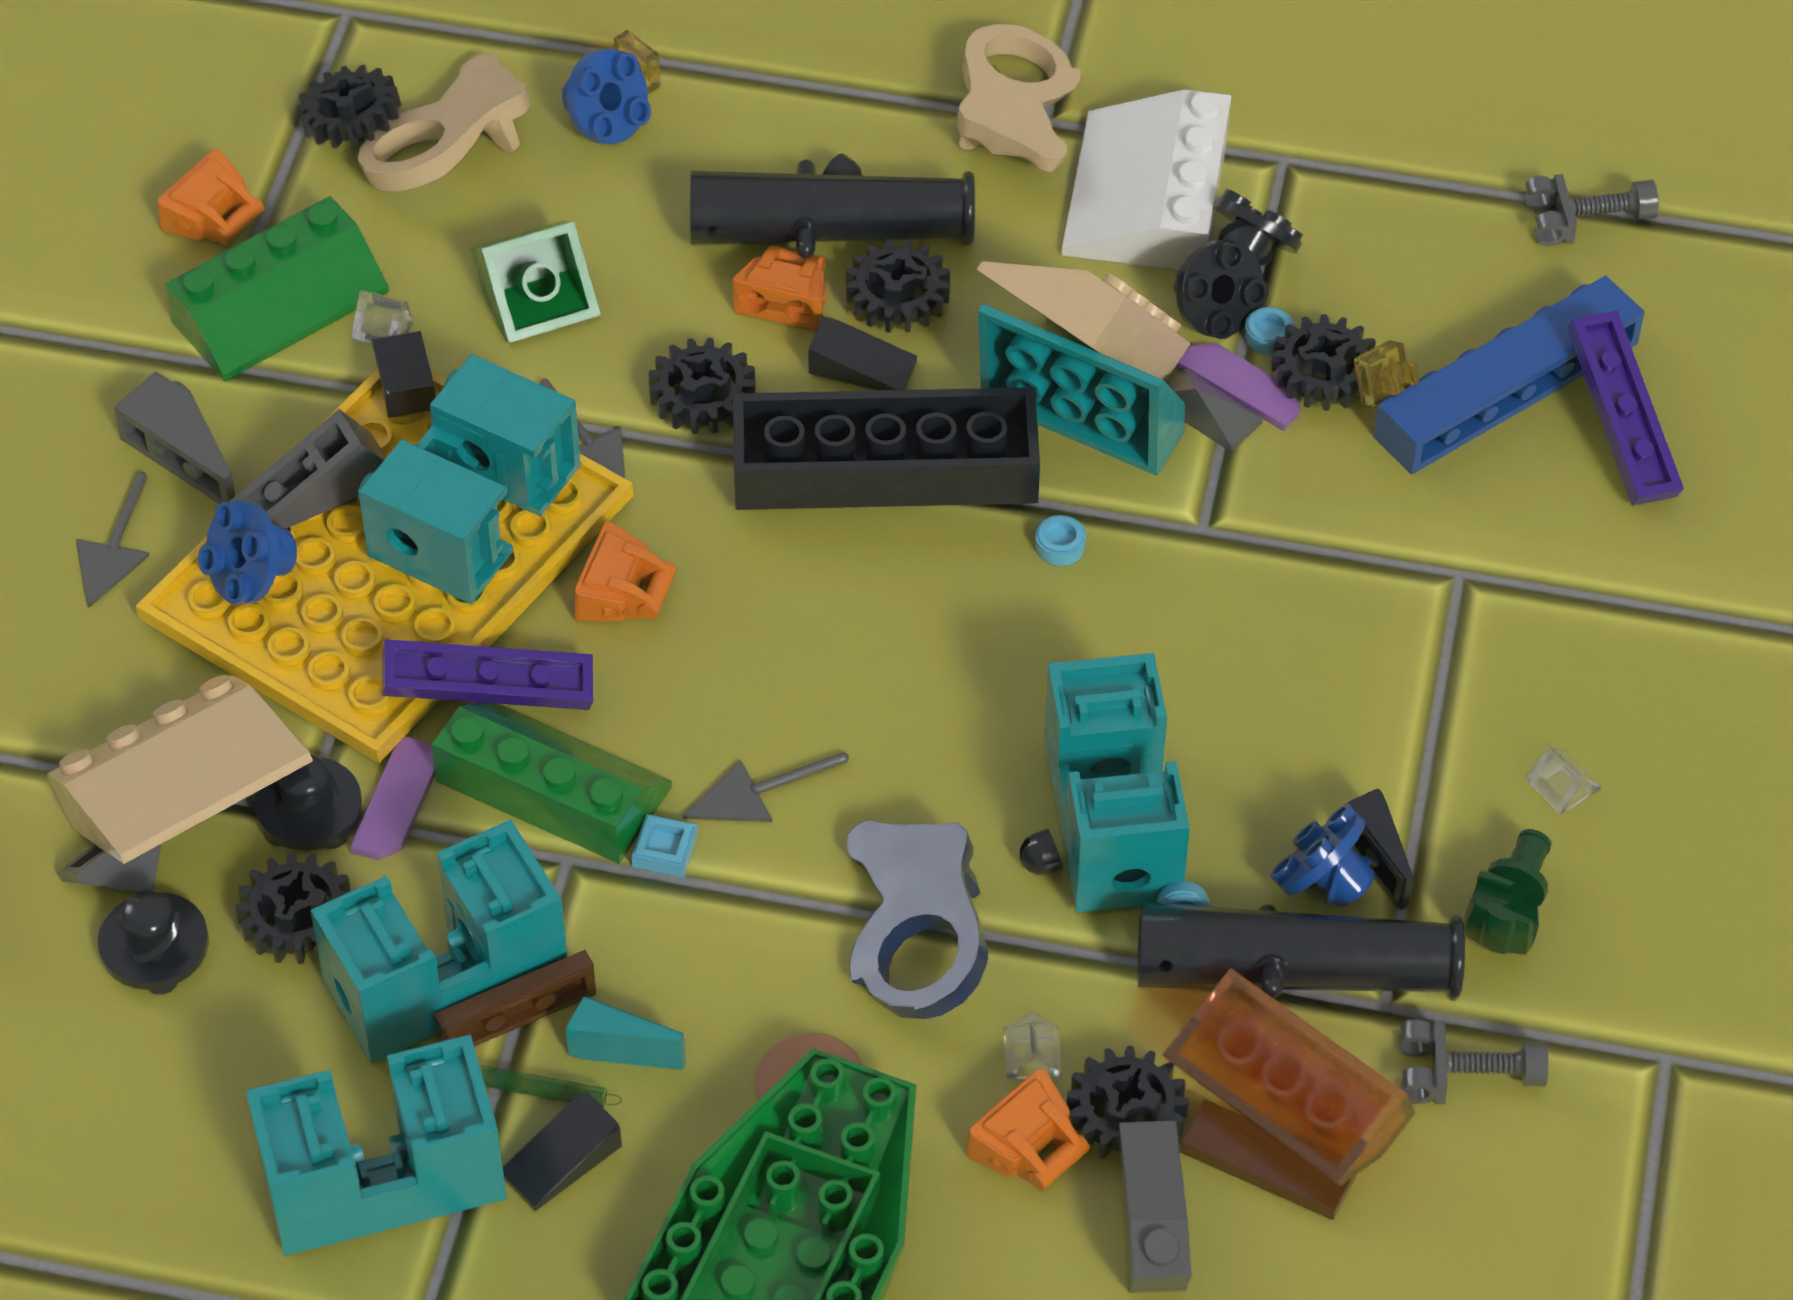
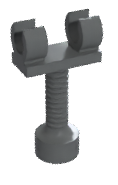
[1524,174,1659,246]
[1400,1020,1548,1104]

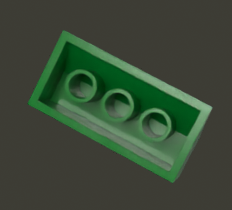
[165,196,389,382]
[431,703,672,864]

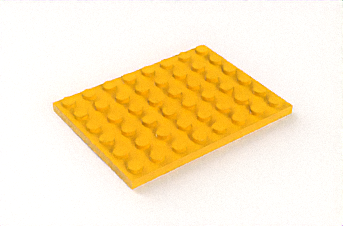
[136,369,634,764]

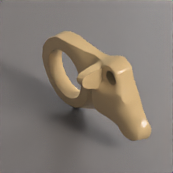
[956,24,1082,172]
[358,53,531,191]

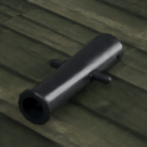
[690,159,975,258]
[1137,902,1465,1001]

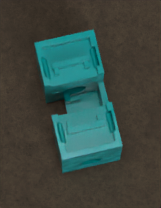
[358,354,581,604]
[1044,653,1190,913]
[311,819,567,1064]
[246,1035,507,1256]

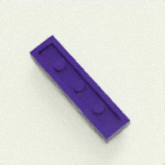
[1567,310,1684,506]
[382,639,593,710]

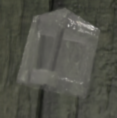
[351,290,413,344]
[1526,745,1601,815]
[1003,1010,1062,1079]

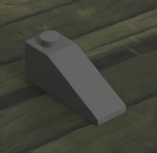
[114,371,236,504]
[229,409,386,529]
[1119,1121,1192,1293]

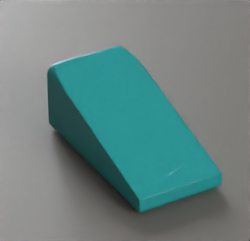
[566,997,686,1070]

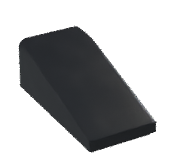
[808,316,917,390]
[372,331,436,418]
[1347,788,1413,910]
[503,1091,622,1211]

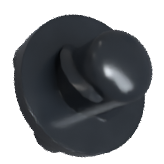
[1213,188,1303,266]
[1173,239,1268,340]
[254,754,362,851]
[98,891,209,995]

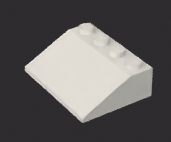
[1062,89,1232,270]

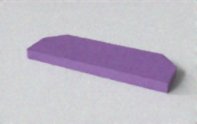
[1176,343,1300,431]
[350,736,435,860]

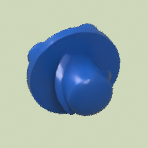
[562,49,651,144]
[198,501,297,605]
[1270,803,1374,907]

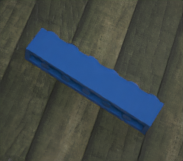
[1373,275,1645,475]

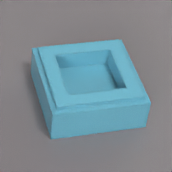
[631,814,698,878]

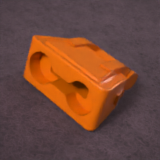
[157,149,265,245]
[732,245,826,331]
[573,522,677,622]
[966,1069,1090,1191]

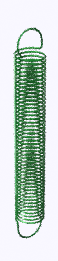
[480,1065,622,1108]

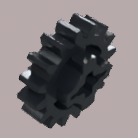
[296,65,402,148]
[846,239,950,333]
[1271,314,1380,411]
[649,337,756,434]
[235,852,351,964]
[1067,1046,1189,1161]

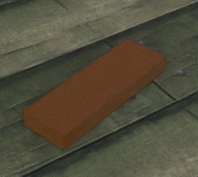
[434,950,596,1047]
[1180,1099,1358,1220]

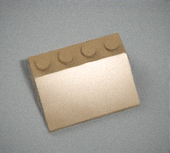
[976,261,1191,381]
[47,675,313,864]

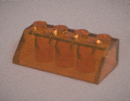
[1162,968,1415,1186]

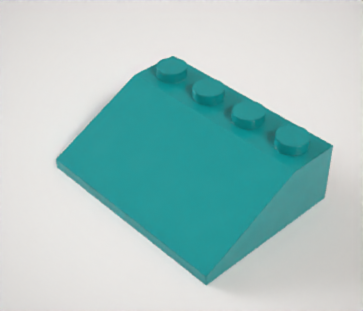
[978,304,1185,476]

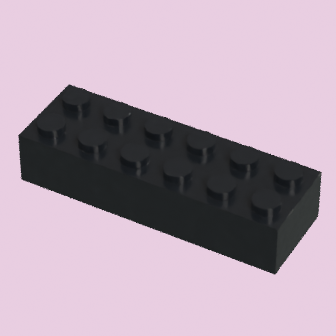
[733,387,1040,510]

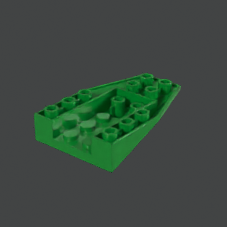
[624,1048,916,1300]

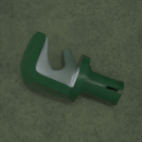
[1464,829,1552,955]

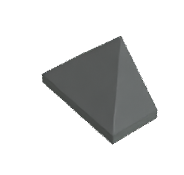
[1167,367,1263,452]
[57,844,161,893]

